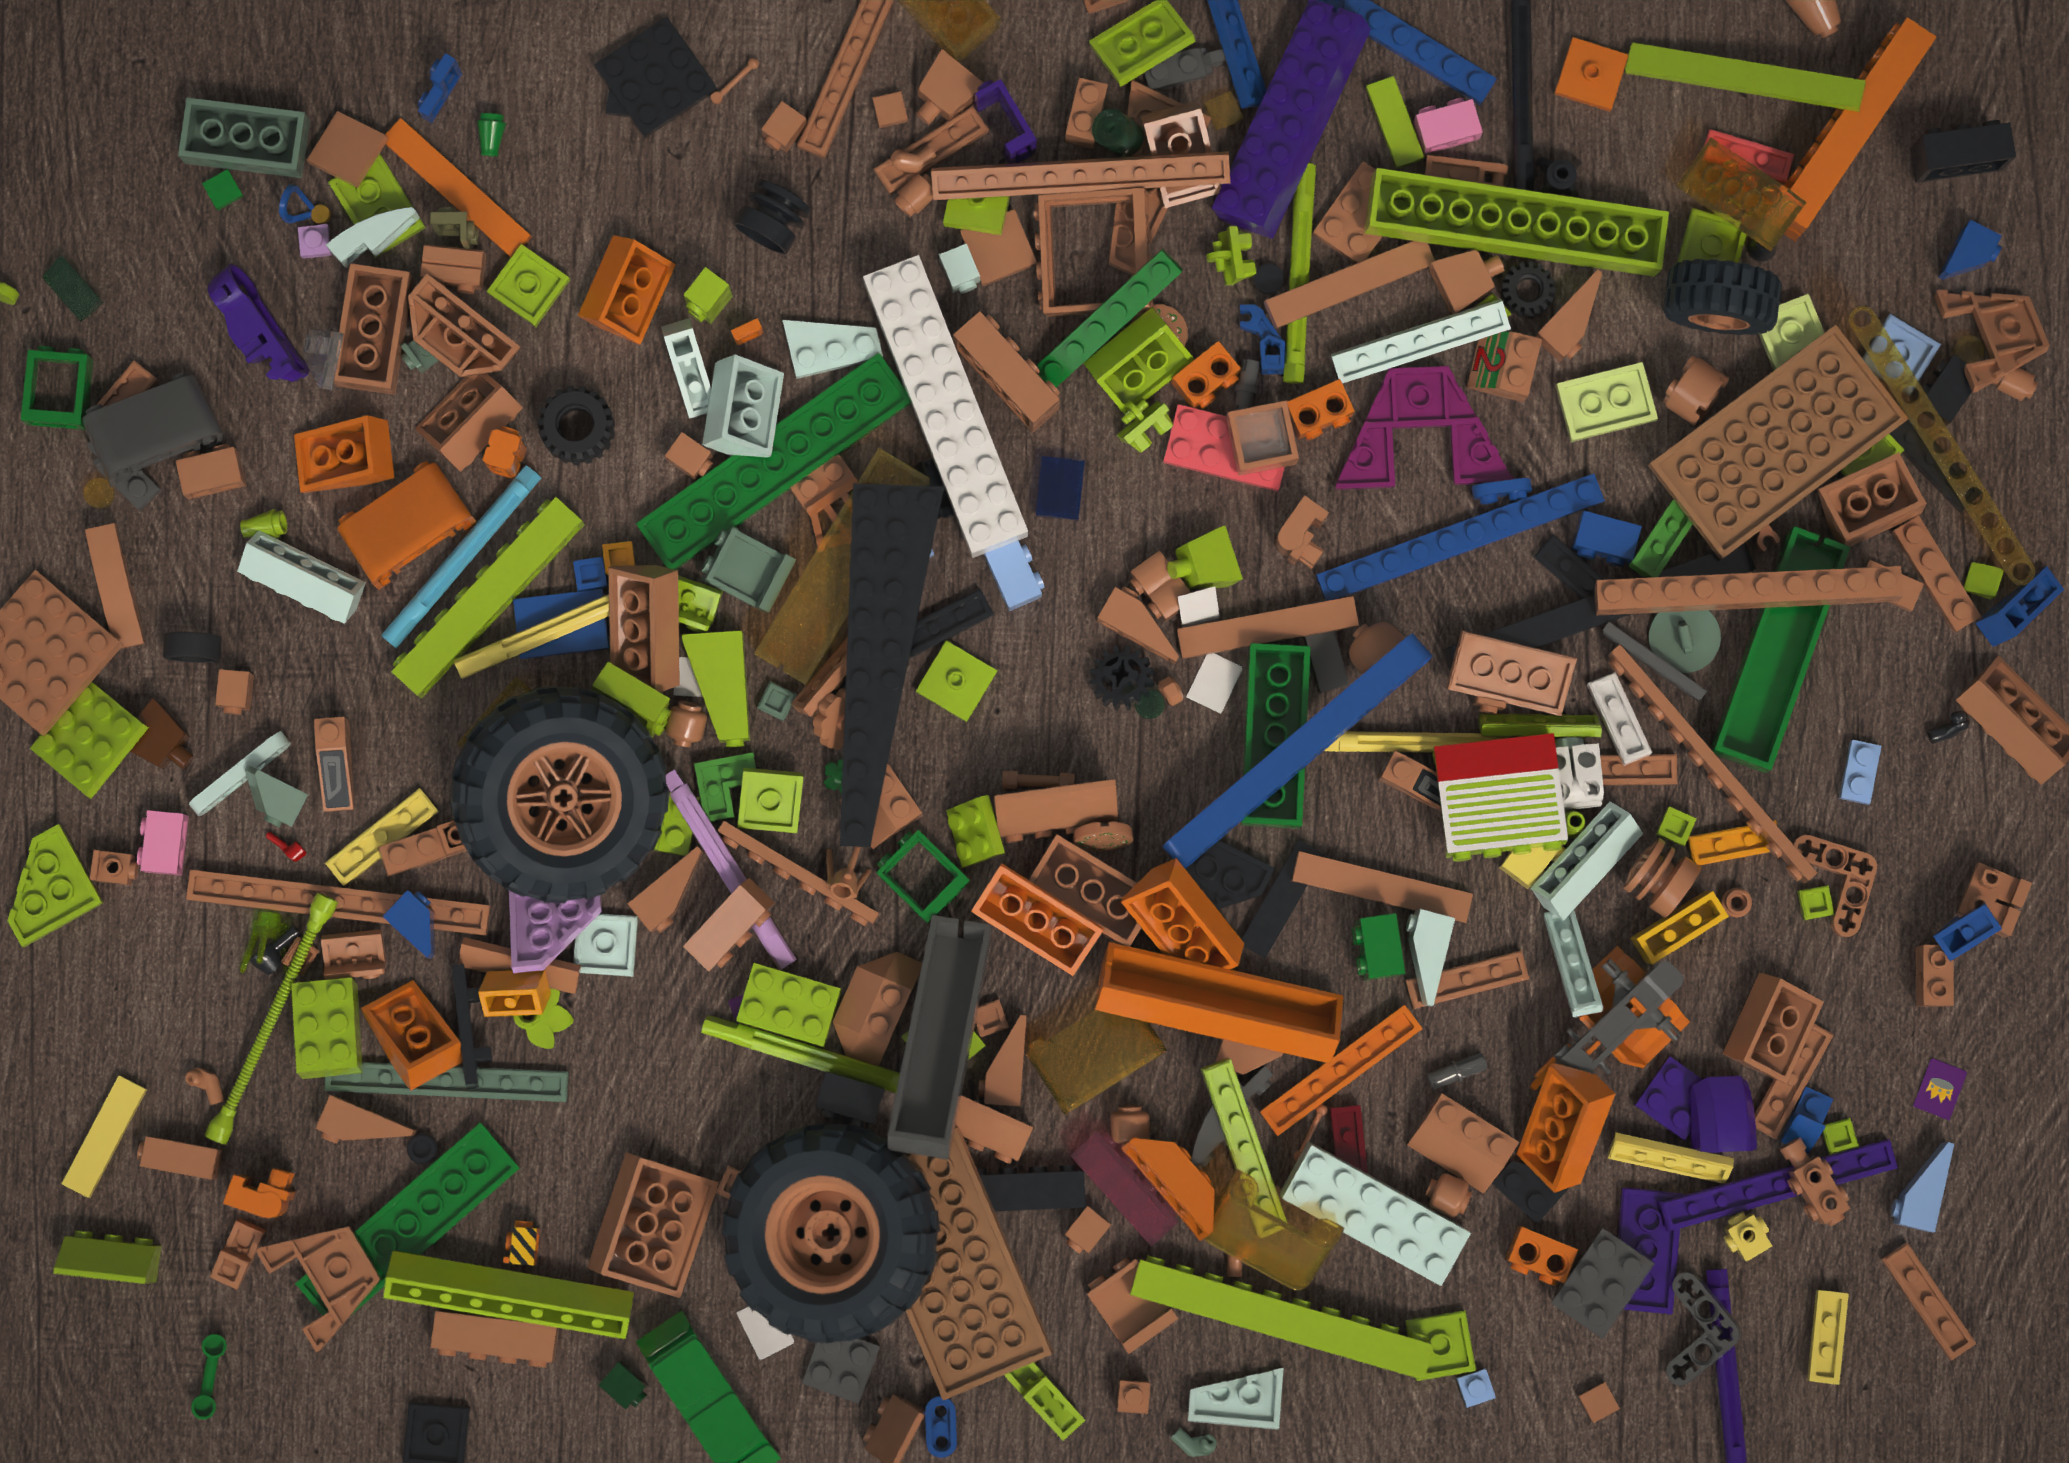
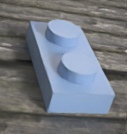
[1839,739,1881,805]

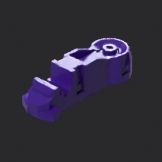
[207,264,310,382]

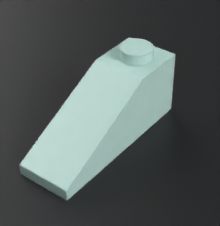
[661,318,711,419]
[1406,909,1455,1006]

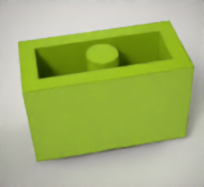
[684,267,732,324]

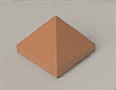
[281,936,319,976]

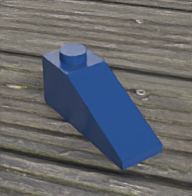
[1975,566,2064,647]

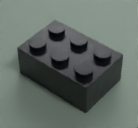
[1910,120,2016,183]

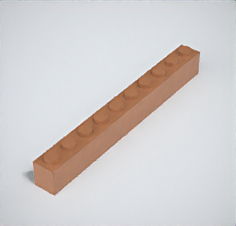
[1594,566,1903,615]

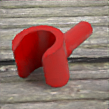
[266,832,307,862]

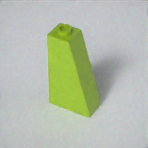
[682,631,750,747]

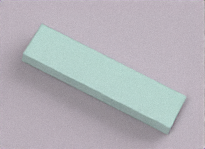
[1544,910,1603,1017]

